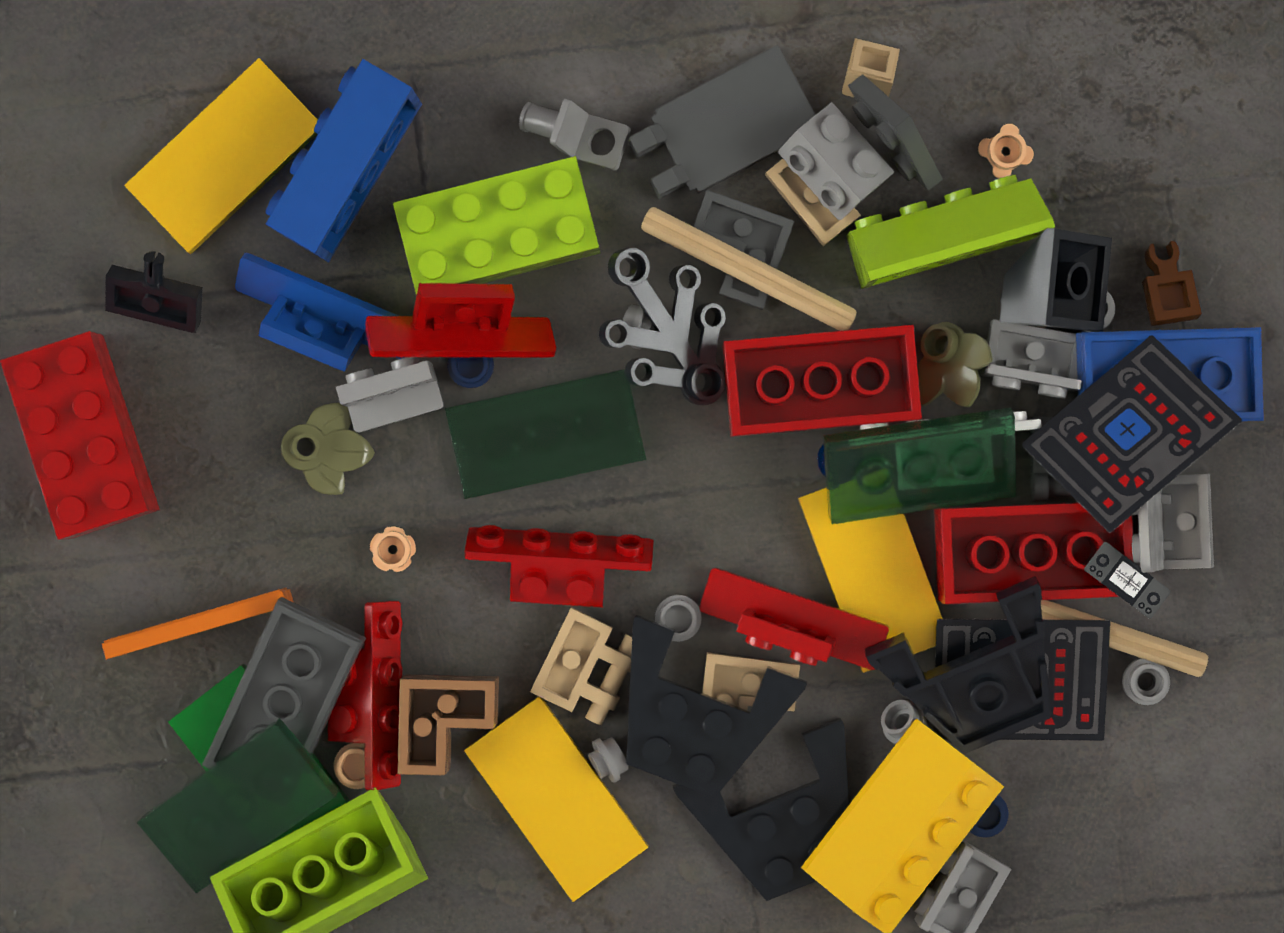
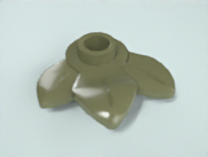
[917,322,993,408]
[280,403,375,495]

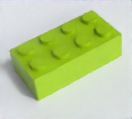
[393,156,601,295]

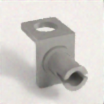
[519,99,631,171]

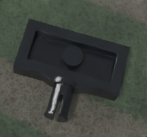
[105,251,203,333]

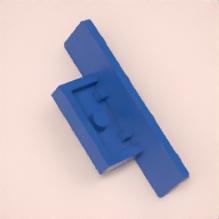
[235,253,405,372]

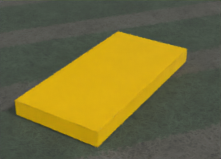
[124,58,318,254]
[798,466,943,673]
[464,696,649,902]

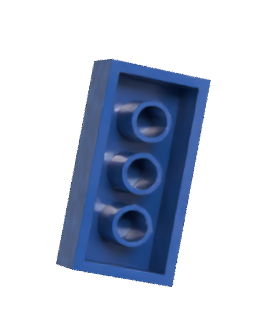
[266,59,422,263]

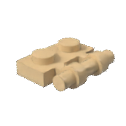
[530,607,632,725]

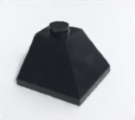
[1000,228,1112,332]

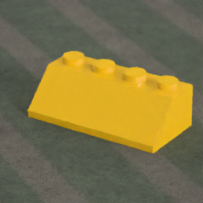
[801,718,1004,933]

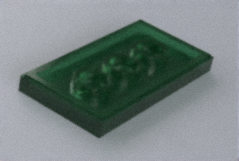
[445,369,646,499]
[823,407,1016,524]
[137,718,339,893]

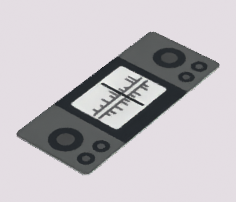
[1084,542,1171,619]

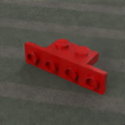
[365,283,557,358]
[465,525,654,608]
[699,567,889,670]
[328,601,403,790]

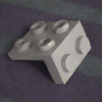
[1132,474,1214,573]

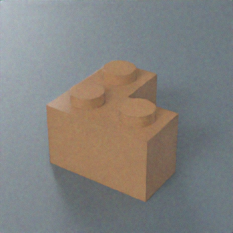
[398,674,499,775]

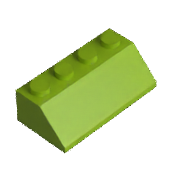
[846,175,1055,289]
[210,787,428,933]

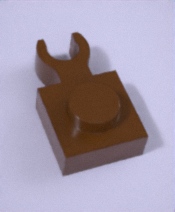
[1142,241,1202,326]

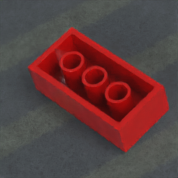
[722,325,922,437]
[0,331,160,540]
[934,502,1134,604]

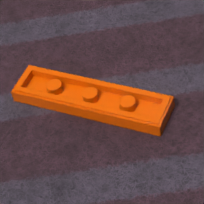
[102,587,294,660]

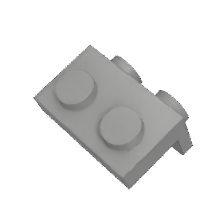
[778,102,894,220]
[981,319,1082,399]
[336,357,444,433]
[913,840,1011,933]

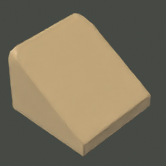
[842,38,900,97]

